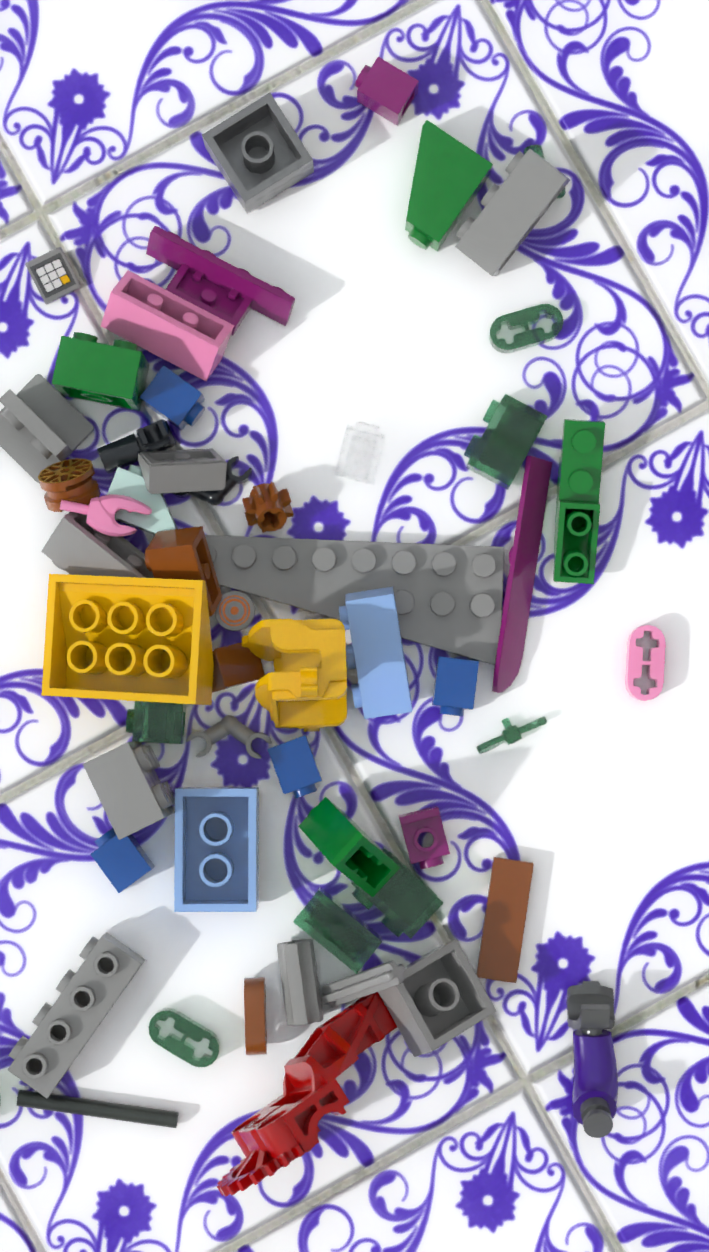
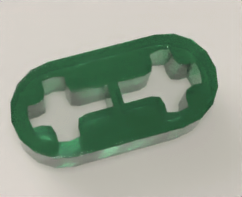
[489,304,563,353]
[148,1008,220,1068]

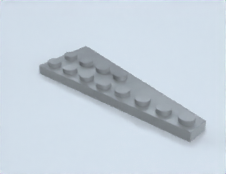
[205,535,504,665]

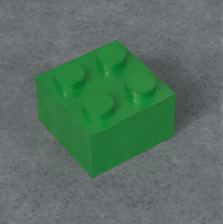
[52,332,150,411]

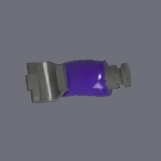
[566,981,618,1138]

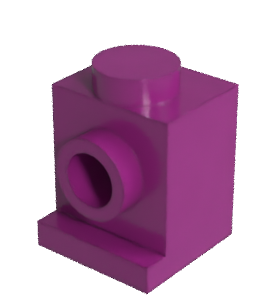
[398,806,450,869]

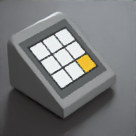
[25,247,81,305]

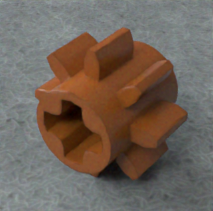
[242,482,294,533]

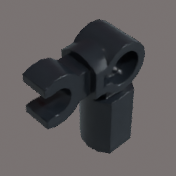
[97,419,176,474]

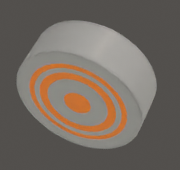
[215,591,255,631]

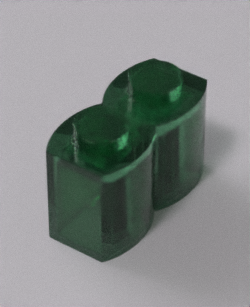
[464,394,548,490]

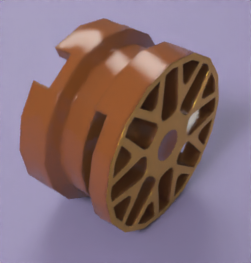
[38,458,101,512]

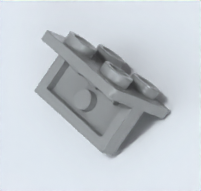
[0,374,94,484]

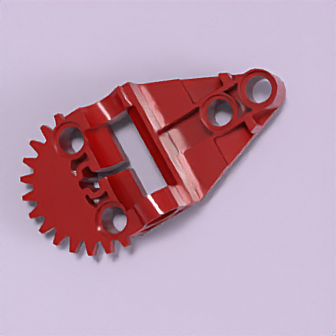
[217,992,397,1197]

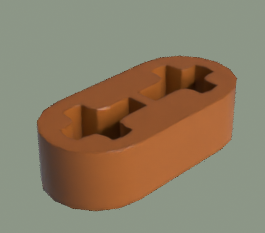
[244,977,267,1055]

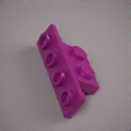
[146,226,295,336]

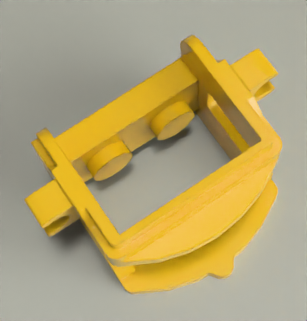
[241,619,347,732]

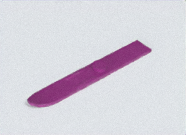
[492,456,552,693]

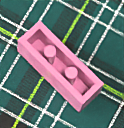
[101,270,234,381]

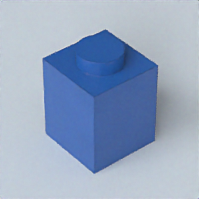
[140,365,205,431]
[432,656,479,717]
[267,735,322,799]
[90,828,155,893]

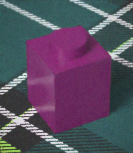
[355,57,419,126]

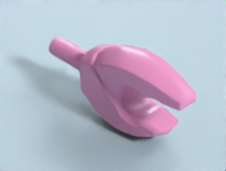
[60,494,152,537]

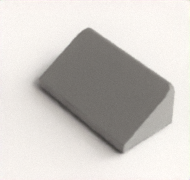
[138,448,227,494]

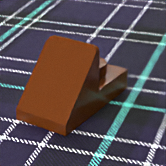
[212,642,265,693]

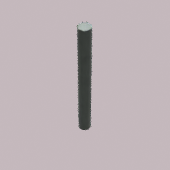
[17,1090,179,1128]

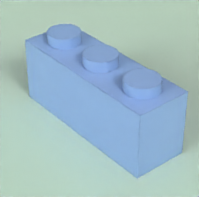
[339,587,412,719]

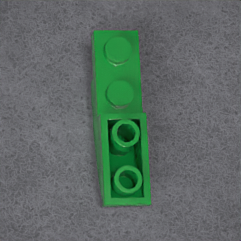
[553,419,605,584]

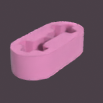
[625,625,666,701]

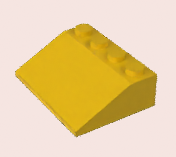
[41,574,214,705]

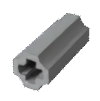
[277,939,324,1026]

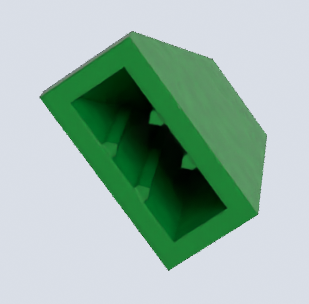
[405,120,493,252]
[298,797,401,897]

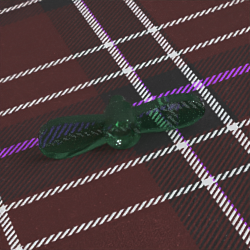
[476,716,548,754]

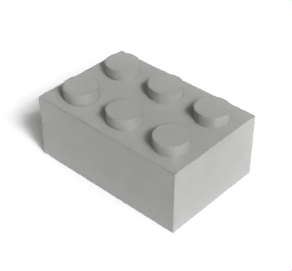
[83,741,175,840]

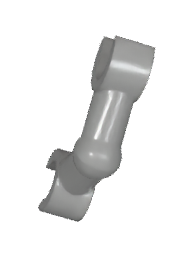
[186,715,272,759]

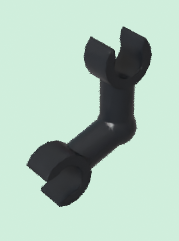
[172,456,252,505]

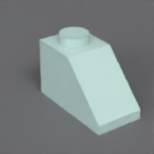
[107,465,178,535]

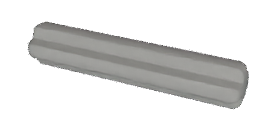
[321,960,406,1008]

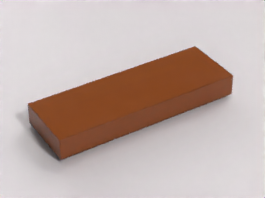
[476,856,534,983]

